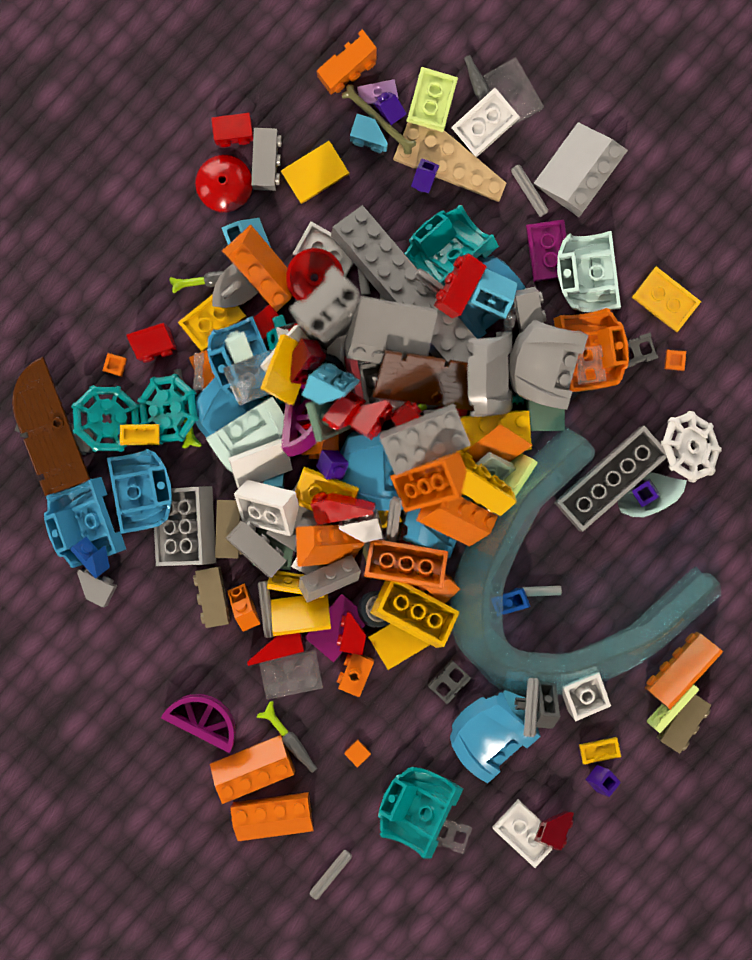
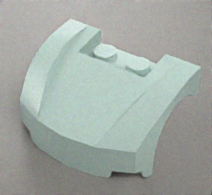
[557,231,621,312]
[206,396,284,473]

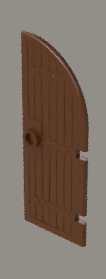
[372,350,474,411]
[12,357,90,496]

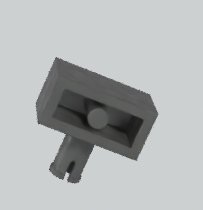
[514,681,560,729]

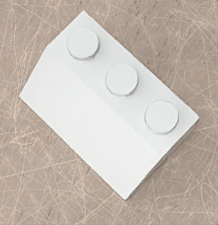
[234,480,299,536]

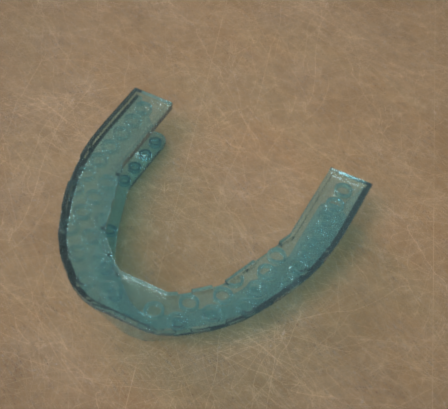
[451,427,721,695]

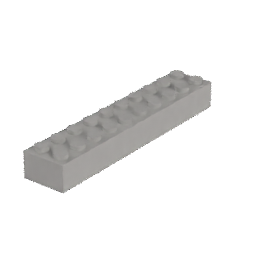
[331,205,477,366]

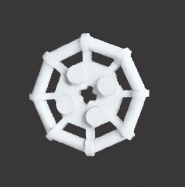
[661,411,722,482]

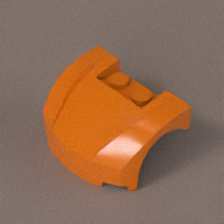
[554,308,629,392]

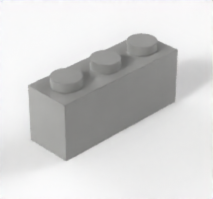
[251,128,282,191]
[514,287,546,333]
[225,521,287,578]
[298,555,361,603]

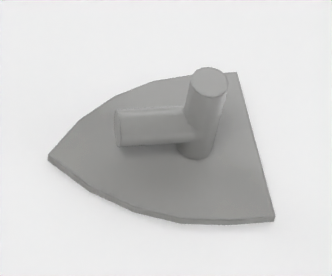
[212,264,258,308]

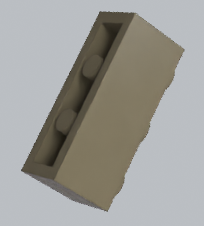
[215,500,242,558]
[193,566,231,628]
[656,695,711,754]

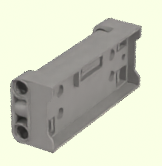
[290,266,359,354]

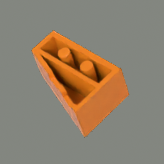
[317,29,377,95]

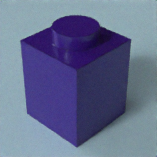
[374,92,407,125]
[411,158,440,193]
[316,450,349,480]
[632,478,660,507]
[585,765,621,797]

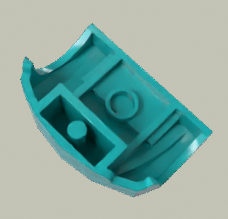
[405,205,499,286]
[378,767,464,859]

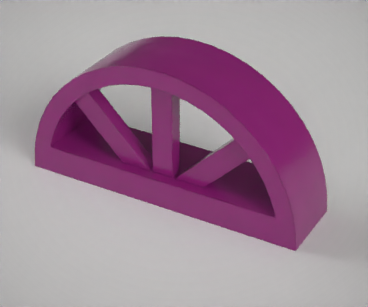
[281,384,317,457]
[161,694,236,753]

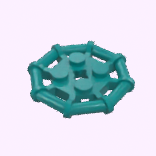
[137,374,199,444]
[71,385,140,452]

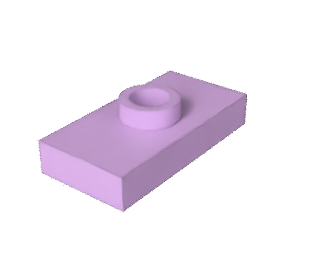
[357,79,398,106]

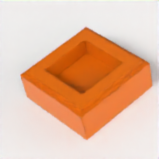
[664,350,686,371]
[102,353,127,377]
[344,739,371,767]

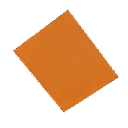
[463,424,532,463]

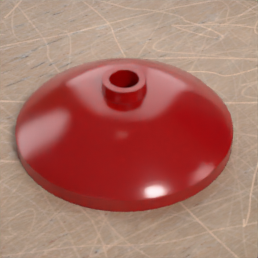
[196,155,253,212]
[286,248,344,301]

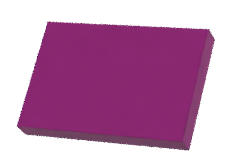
[526,219,566,282]
[304,594,366,662]

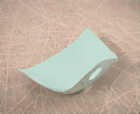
[618,473,687,517]

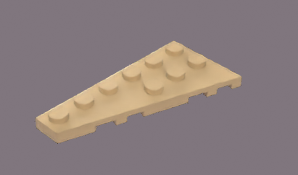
[393,122,506,202]

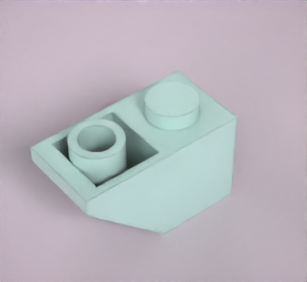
[225,331,253,366]

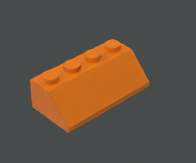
[222,224,292,312]
[390,452,467,512]
[416,497,498,546]
[296,524,366,567]
[364,540,448,589]
[645,632,723,709]
[210,735,295,804]
[230,792,314,841]

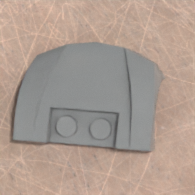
[508,320,588,410]
[468,332,513,417]

